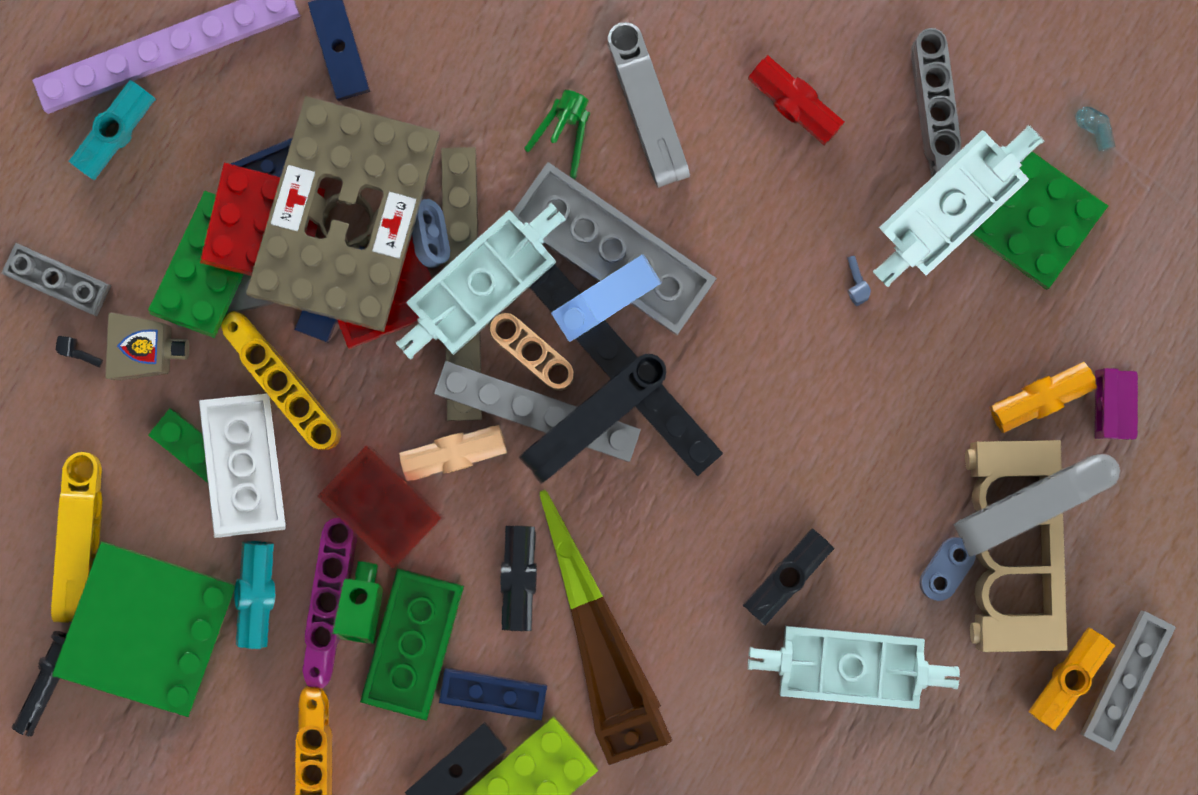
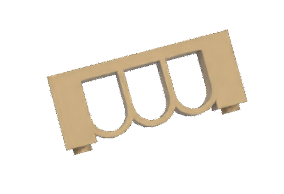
[965,440,1067,652]

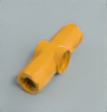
[989,362,1097,433]
[1028,627,1115,731]

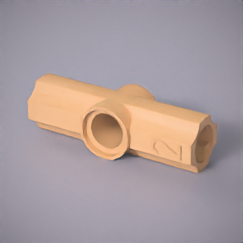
[399,425,507,481]

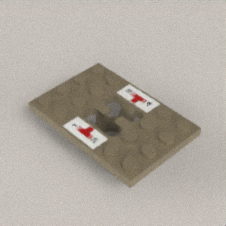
[246,96,440,332]

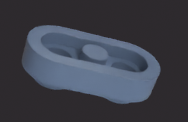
[412,199,450,268]
[920,537,976,601]

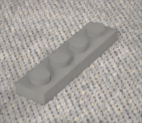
[1080,610,1176,752]

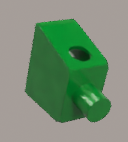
[333,561,383,645]

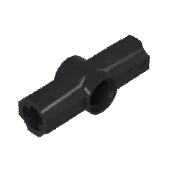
[500,526,537,631]
[743,528,835,626]

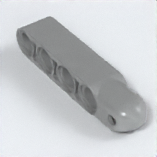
[608,22,690,188]
[911,28,961,178]
[954,454,1120,557]

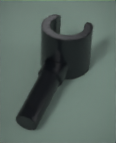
[55,336,103,368]

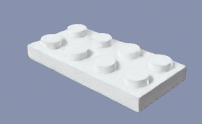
[199,393,286,538]

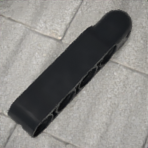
[519,354,667,484]

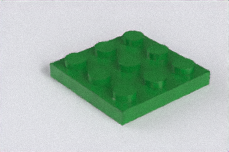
[970,151,1108,290]

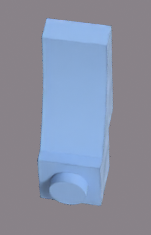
[551,254,662,342]

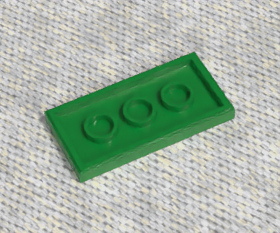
[360,568,464,721]

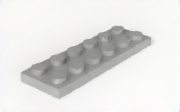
[512,162,717,335]

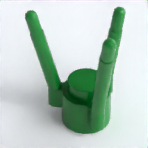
[524,90,590,179]

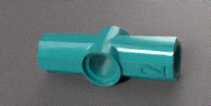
[68,80,156,181]
[234,541,275,649]

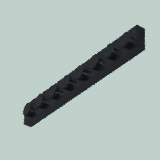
[529,264,724,476]

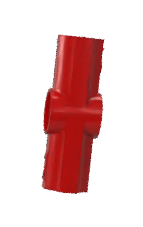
[748,55,845,146]

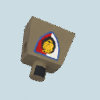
[105,313,190,381]

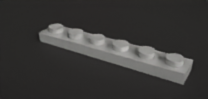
[434,361,641,462]

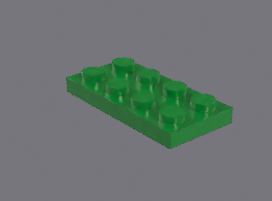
[148,191,244,338]

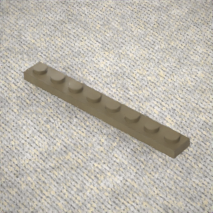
[441,147,482,421]

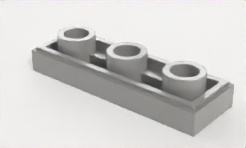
[1,243,111,316]

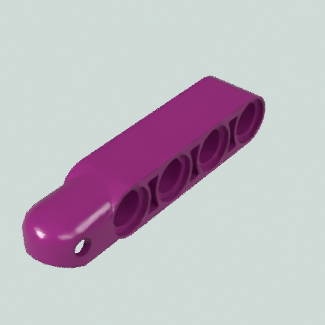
[302,518,358,688]

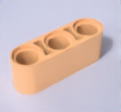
[490,313,574,391]

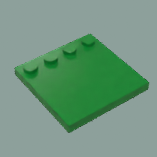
[52,541,235,717]

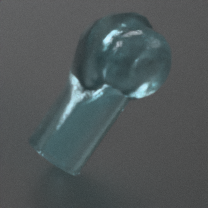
[1075,107,1116,151]

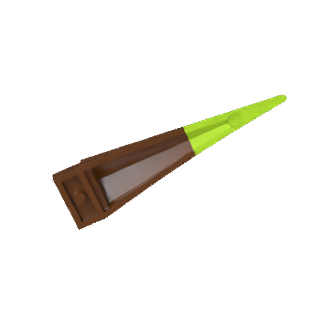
[540,490,672,765]

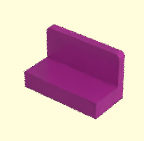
[1095,368,1138,440]

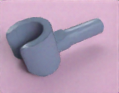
[847,256,871,306]

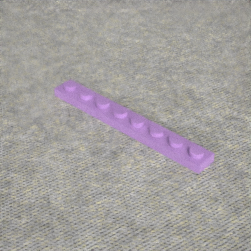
[32,0,301,114]

